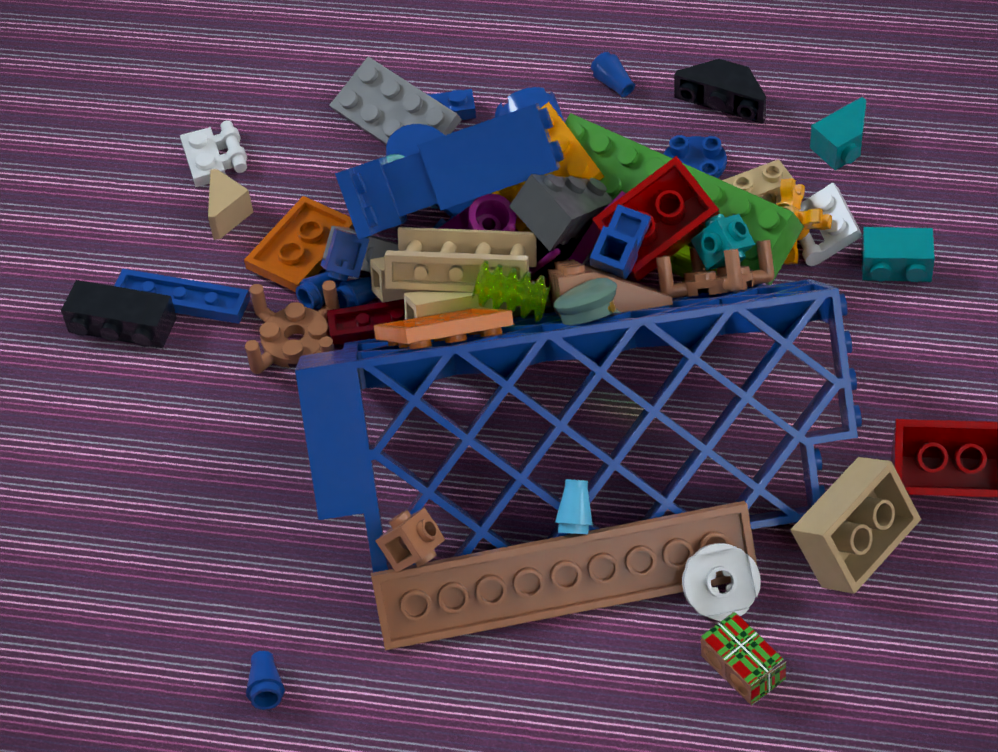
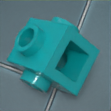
[691,214,755,270]

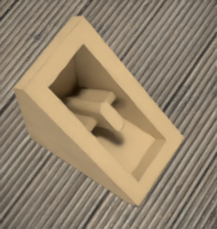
[208,169,253,240]

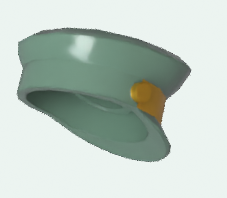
[554,278,621,325]

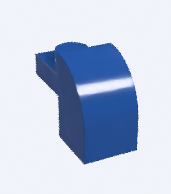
[590,204,651,279]

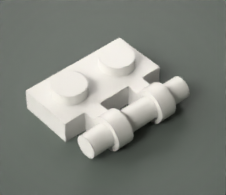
[180,120,247,187]

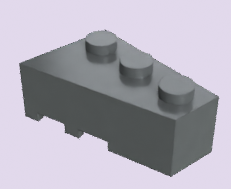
[510,174,613,251]

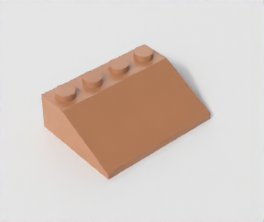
[547,259,673,318]

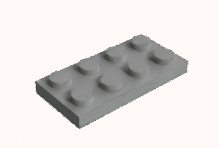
[329,56,462,145]

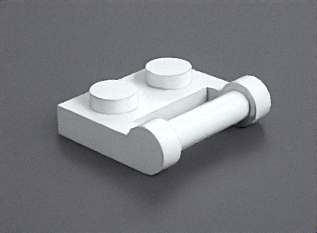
[799,183,863,266]

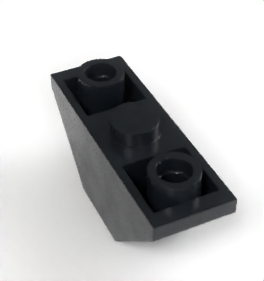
[674,59,766,124]

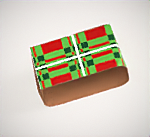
[701,612,786,706]

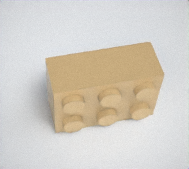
[790,457,921,594]

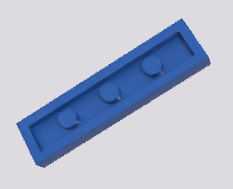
[114,269,251,324]

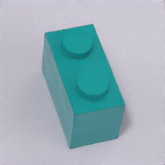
[861,227,935,282]

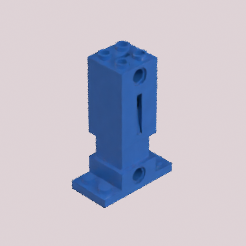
[335,103,564,240]

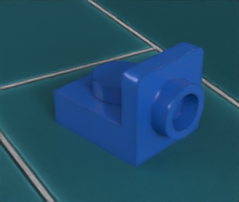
[321,229,370,281]

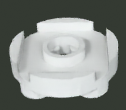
[682,543,761,621]

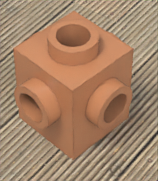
[375,507,445,573]

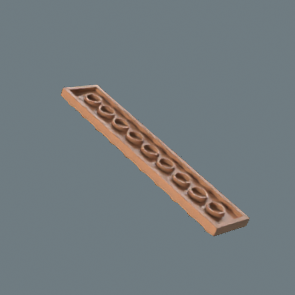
[371,501,757,650]

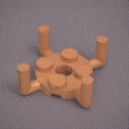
[656,239,775,298]
[245,280,340,374]

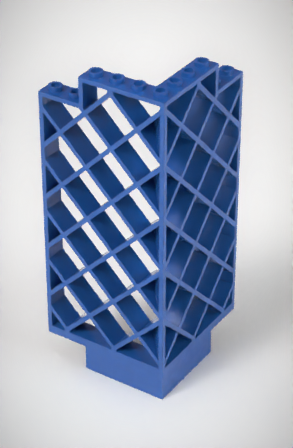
[295,279,862,573]

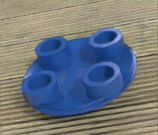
[663,135,727,178]

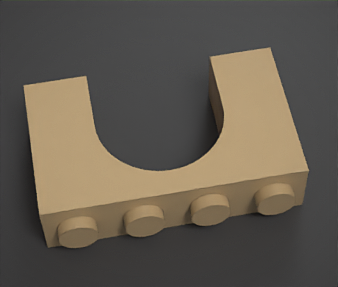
[370,257,501,320]

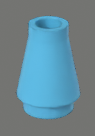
[555,479,593,535]

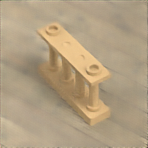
[384,227,537,294]

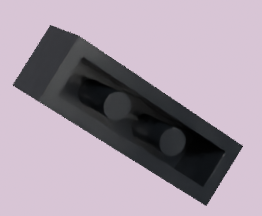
[61,280,177,349]

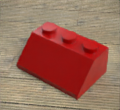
[592,156,720,282]
[891,419,998,497]

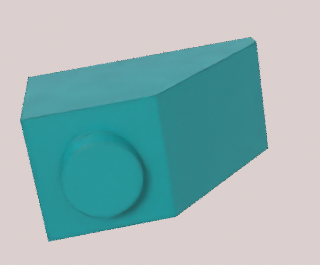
[810,97,867,170]

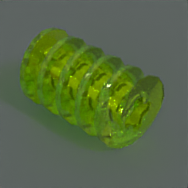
[472,260,551,322]

